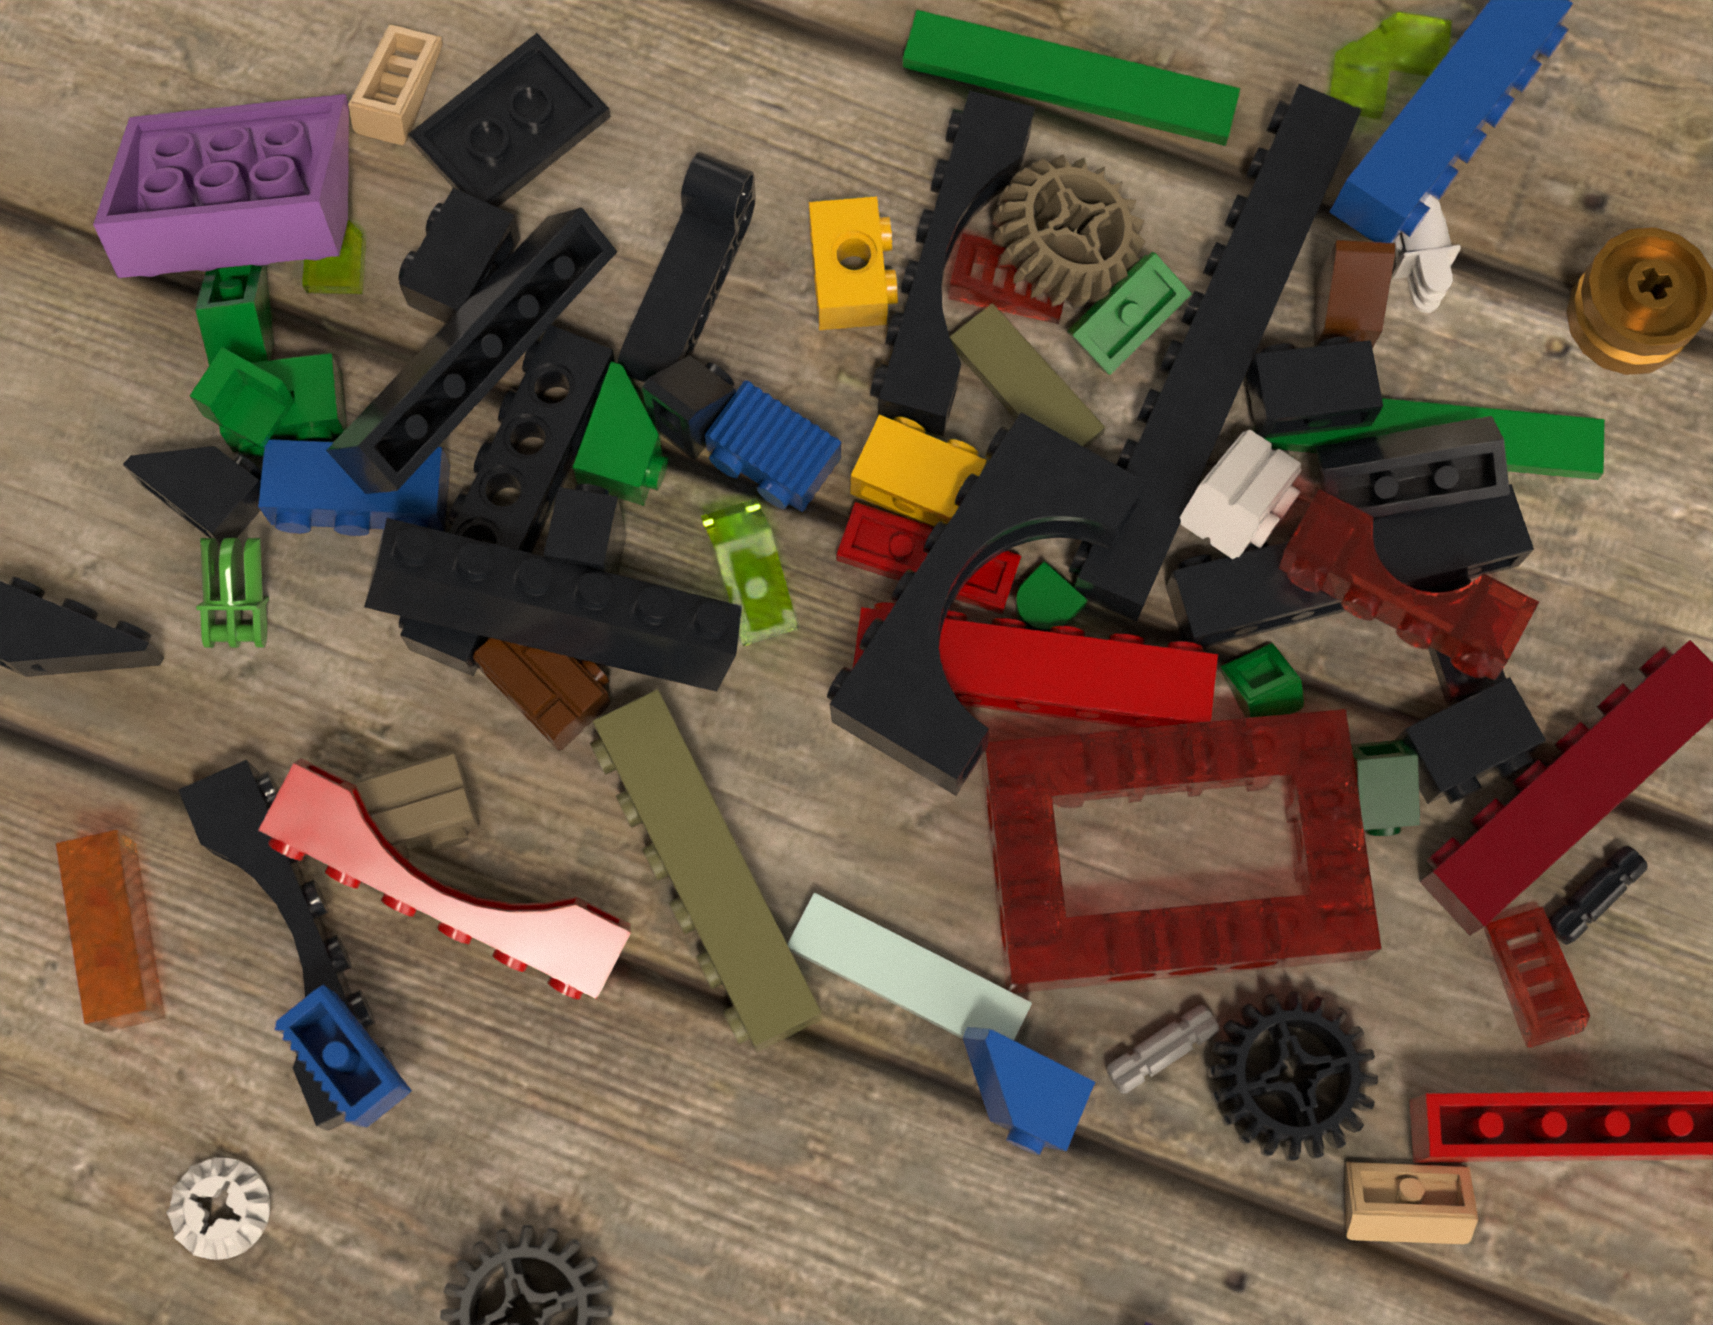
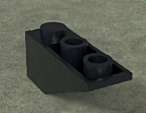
[0,576,164,677]

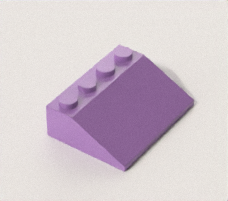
[93,94,349,278]

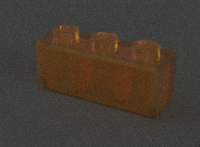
[55,829,165,1032]

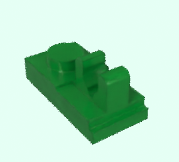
[1067,252,1192,375]

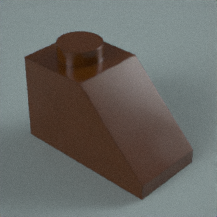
[1314,240,1395,348]

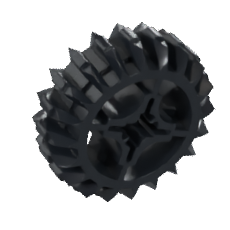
[1208,991,1378,1161]

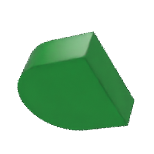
[1015,562,1087,632]

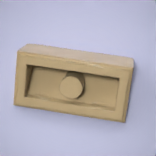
[1345,1162,1478,1244]

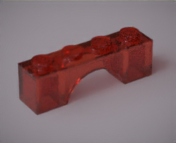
[1279,489,1539,680]

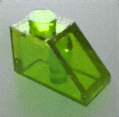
[700,498,799,646]

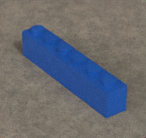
[1330,0,1573,243]

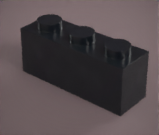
[1315,416,1510,525]

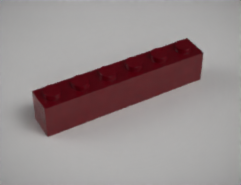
[1420,640,1713,936]

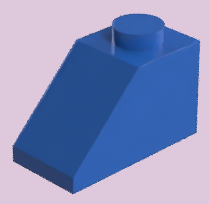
[963,1027,1095,1156]

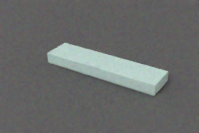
[787,893,1032,1040]

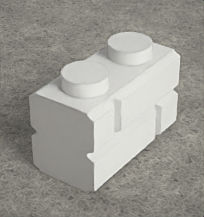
[1179,429,1302,559]

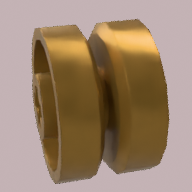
[1566,227,1713,375]

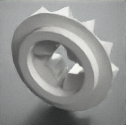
[167,1157,270,1260]

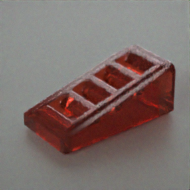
[949,233,1065,324]
[1484,907,1590,1048]

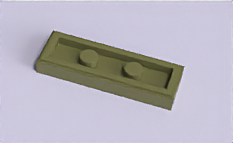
[950,303,1106,448]

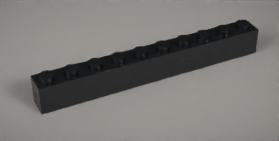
[1069,84,1362,622]

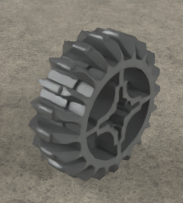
[440,1225,614,1325]

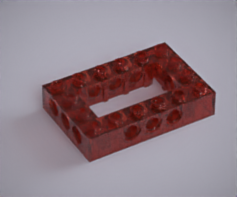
[981,709,1382,993]

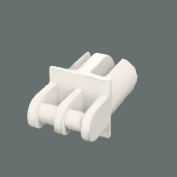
[1392,195,1461,313]

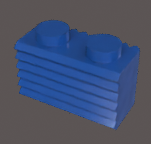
[705,380,841,512]
[275,985,412,1128]

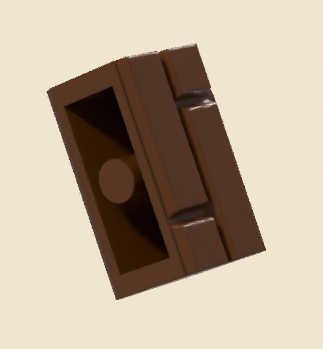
[473,638,611,751]

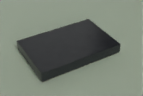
[408,33,611,207]

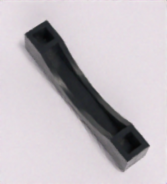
[870,90,1035,436]
[178,759,396,1131]

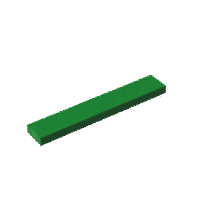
[902,10,1241,146]
[1254,398,1605,480]

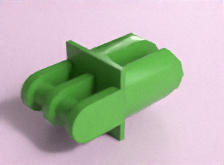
[196,538,269,648]

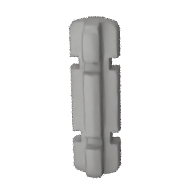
[1106,1005,1219,1094]

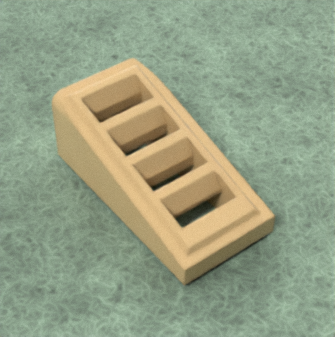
[348,24,443,145]

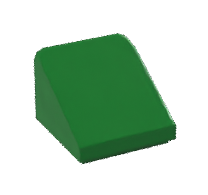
[1221,643,1304,730]

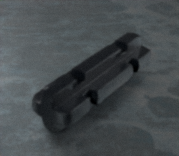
[1546,845,1648,945]

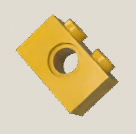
[809,196,898,331]

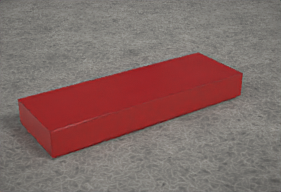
[836,502,1021,615]

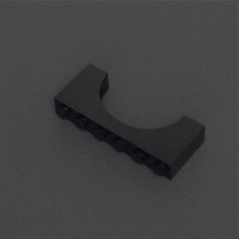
[827,412,1146,796]

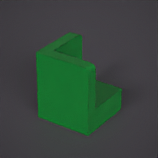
[189,347,295,448]

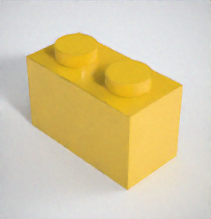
[850,415,987,527]

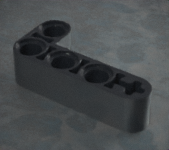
[617,152,756,383]

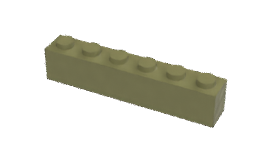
[589,689,822,1053]

